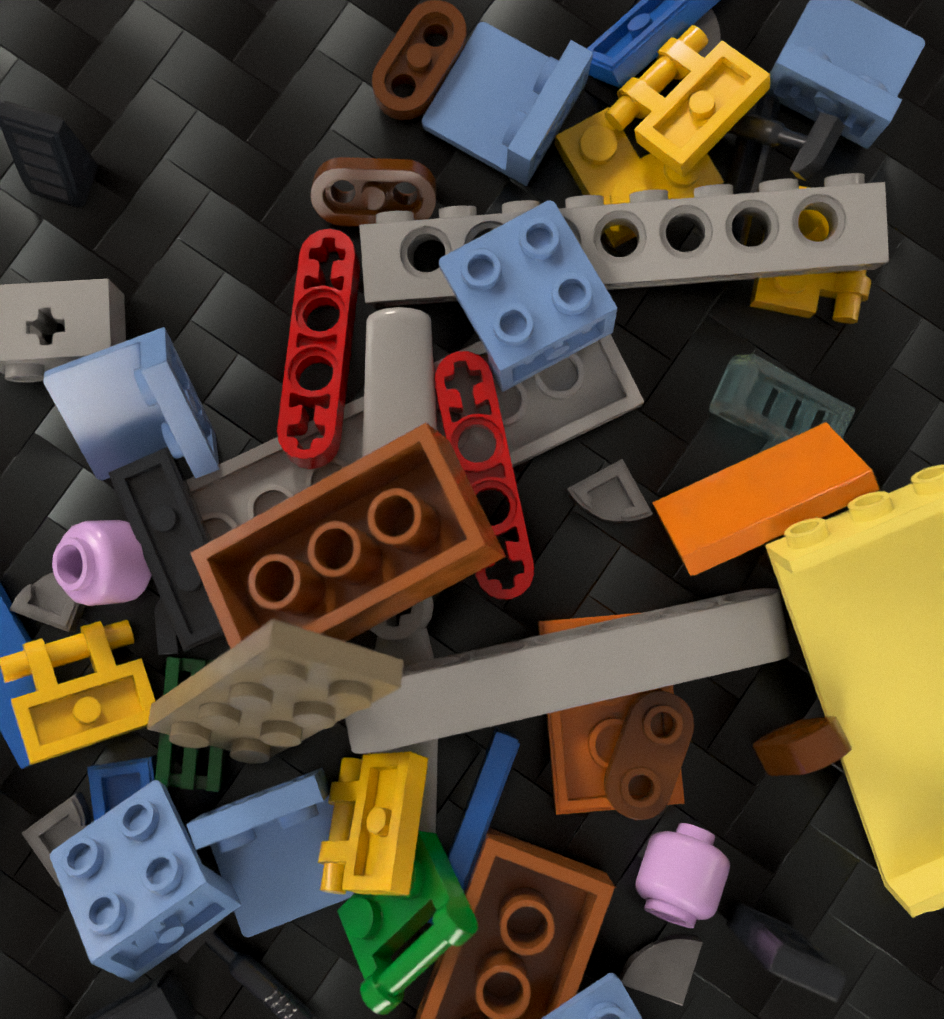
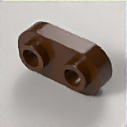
[372,0,466,120]
[310,157,437,226]
[604,691,694,820]

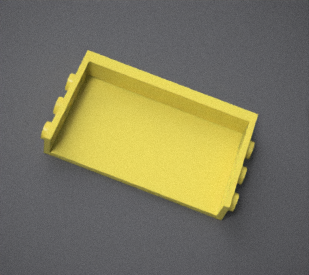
[765,465,944,918]

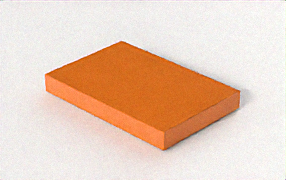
[652,422,879,576]
[538,612,685,815]

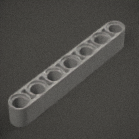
[345,588,791,754]

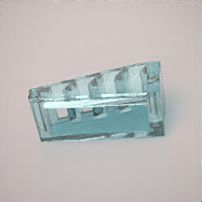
[709,354,855,444]

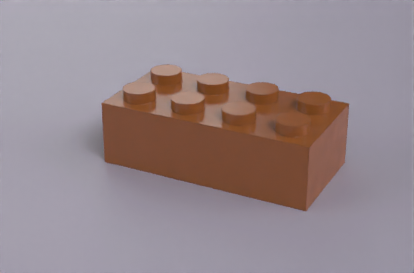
[190,422,506,648]
[415,828,615,1019]

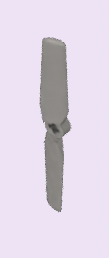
[362,307,438,833]

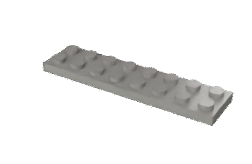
[186,334,644,541]

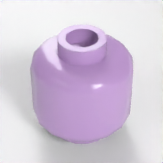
[52,520,152,606]
[635,823,730,928]

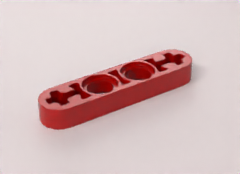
[277,229,360,469]
[435,351,534,600]

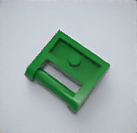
[337,830,478,1015]

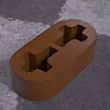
[753,716,852,776]

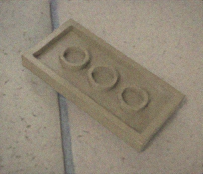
[147,619,403,764]

